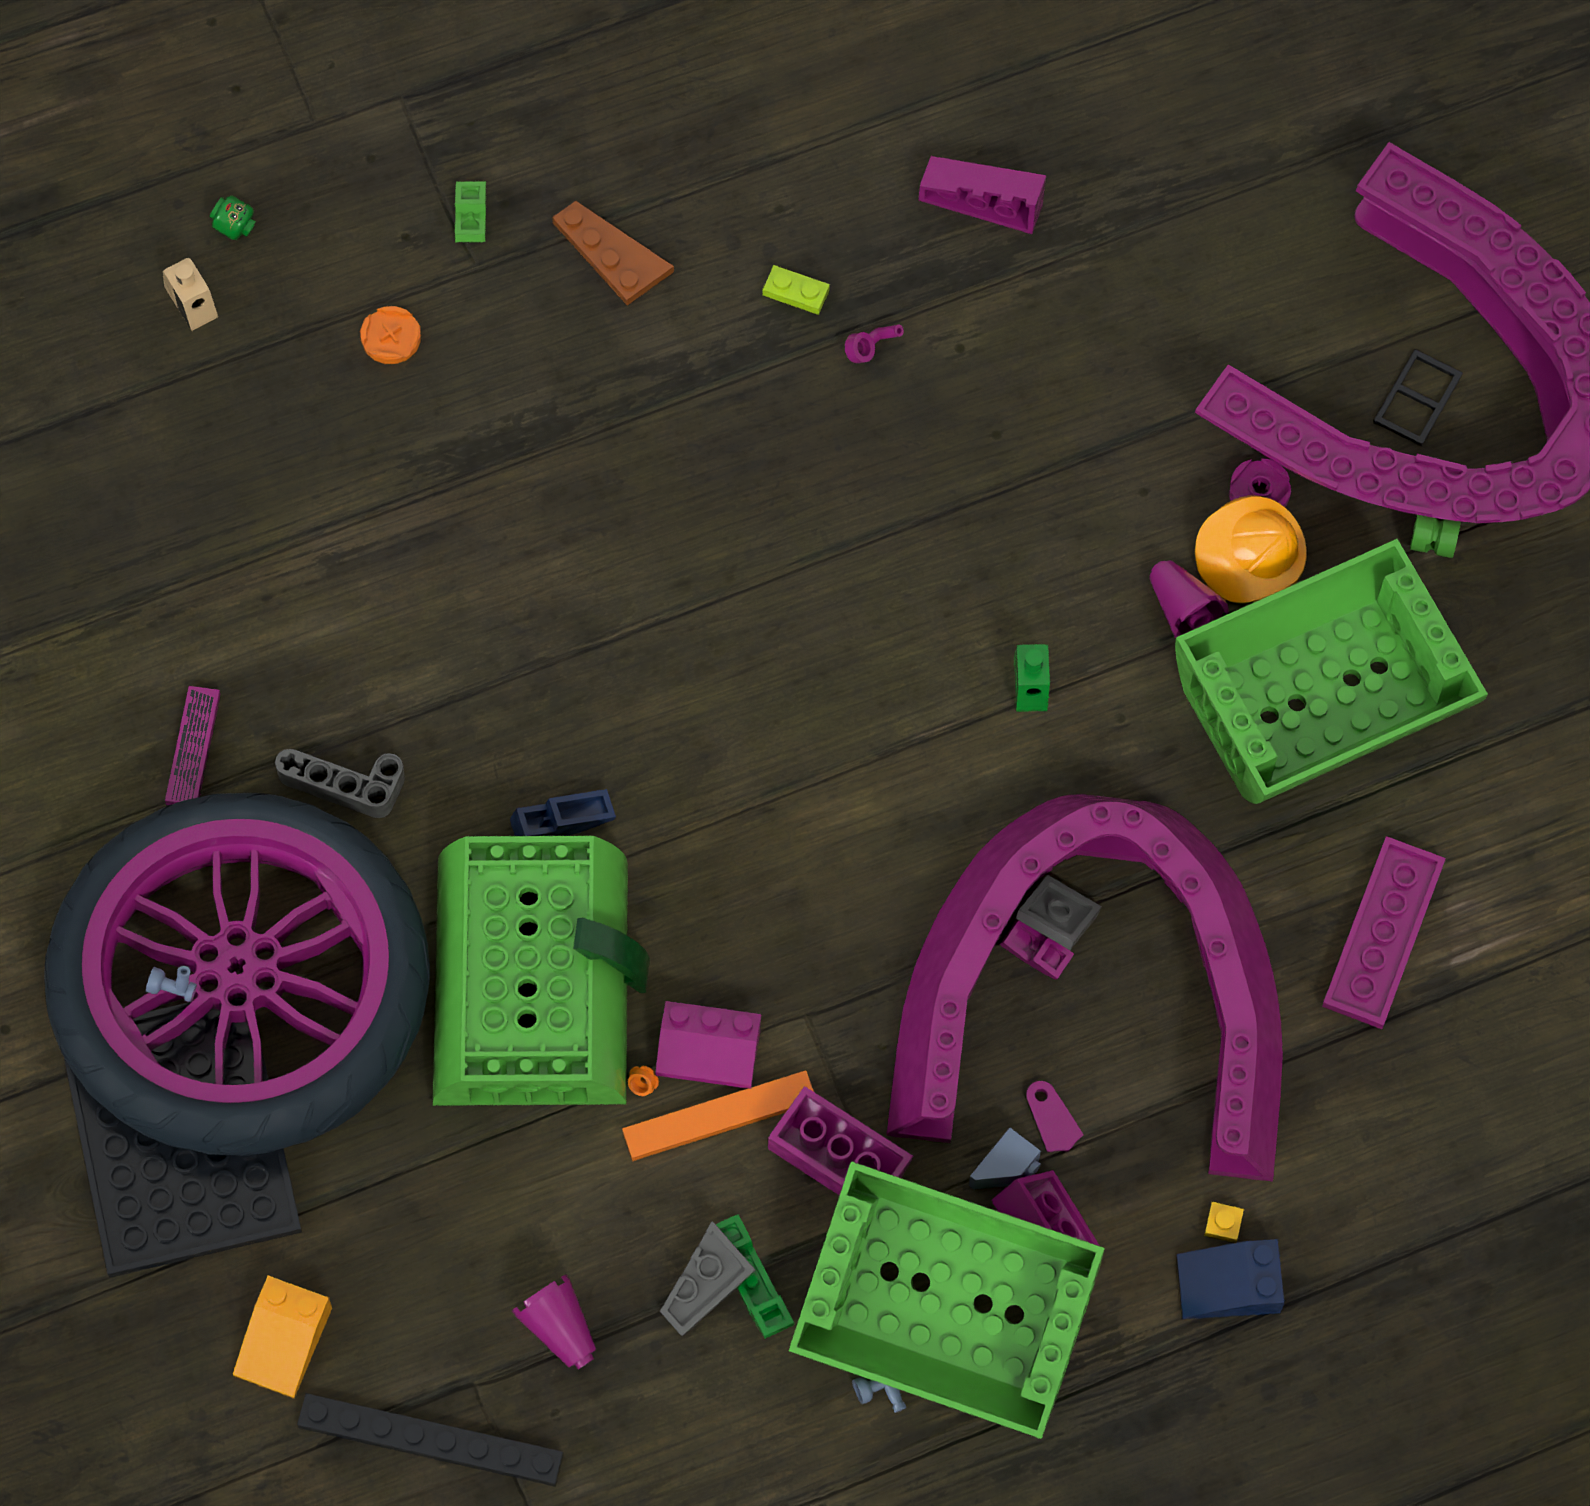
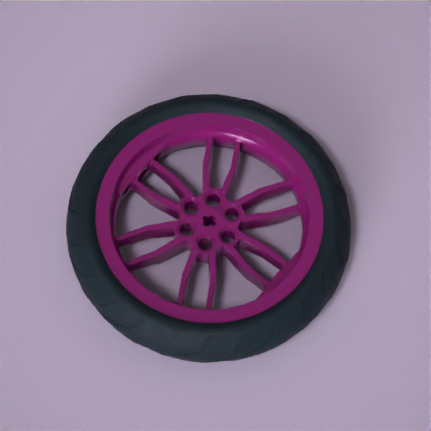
[44,793,430,1156]

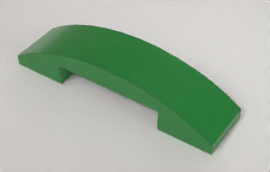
[716,1214,794,1339]

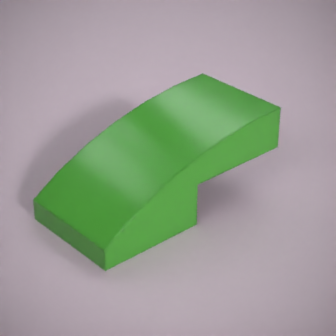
[455,182,486,242]

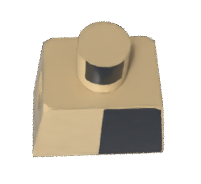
[163,258,218,331]

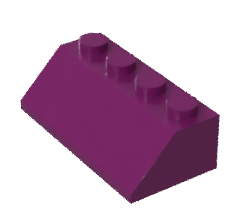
[768,1086,913,1196]

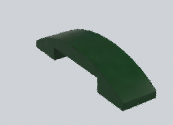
[573,918,650,993]

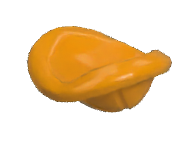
[1195,495,1307,603]

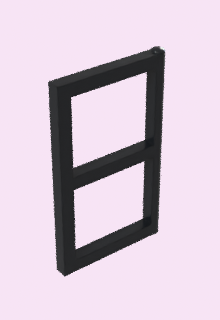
[1373,349,1463,447]

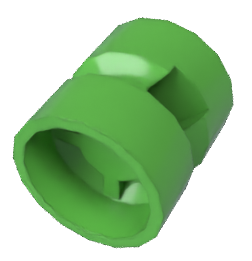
[1410,515,1461,558]

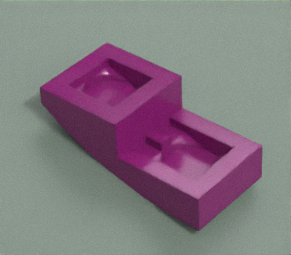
[999,919,1074,980]

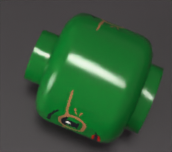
[209,195,256,240]

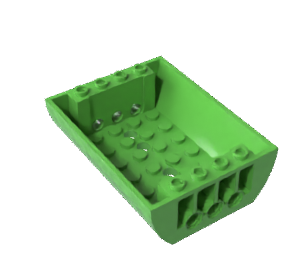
[1175,539,1488,804]
[433,836,628,1106]
[789,1161,1105,1439]

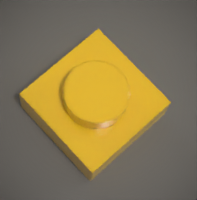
[1204,1202,1244,1243]

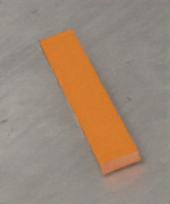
[622,1070,814,1161]

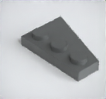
[660,1221,756,1336]

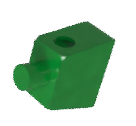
[1014,644,1050,712]

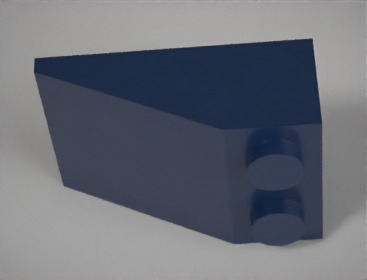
[1176,1239,1284,1319]

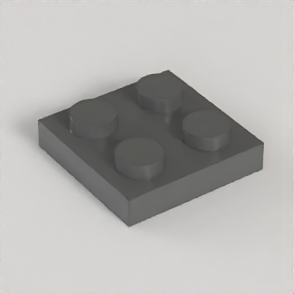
[1016,875,1102,950]

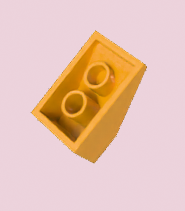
[233,1276,332,1398]

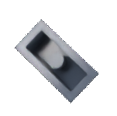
[969,1128,1041,1189]

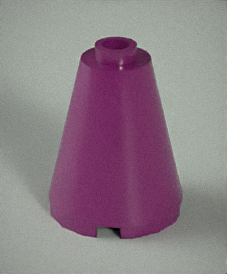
[1150,561,1229,638]
[512,1274,596,1369]

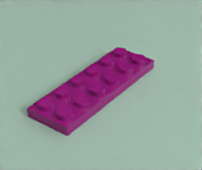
[1322,836,1446,1029]

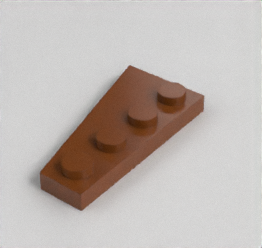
[552,201,674,305]

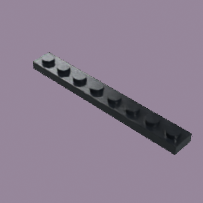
[297,1393,564,1487]

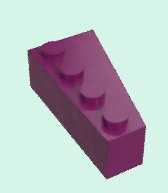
[919,156,1046,234]

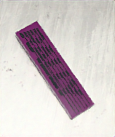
[165,686,221,805]

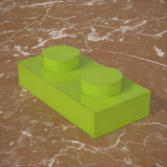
[763,265,830,315]

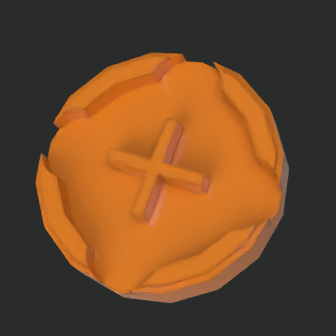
[361,306,421,364]

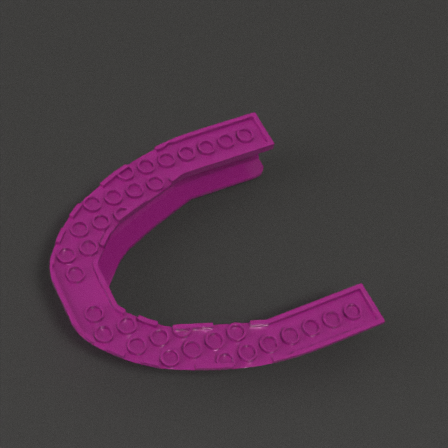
[1195,142,1590,523]
[887,794,1283,1182]

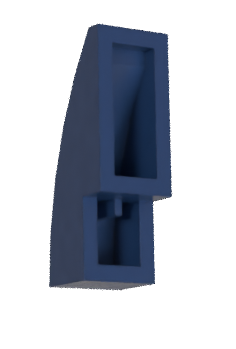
[510,789,616,836]

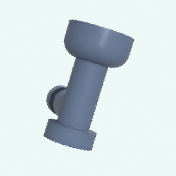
[146,966,197,1002]
[852,1377,907,1413]

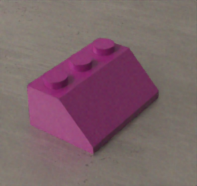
[655,1001,761,1089]
[992,1171,1100,1246]

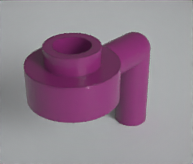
[845,325,904,363]

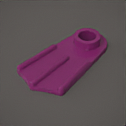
[1026,1081,1083,1152]

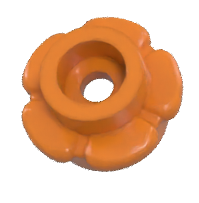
[628,1065,659,1096]

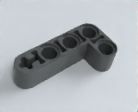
[275,749,405,818]

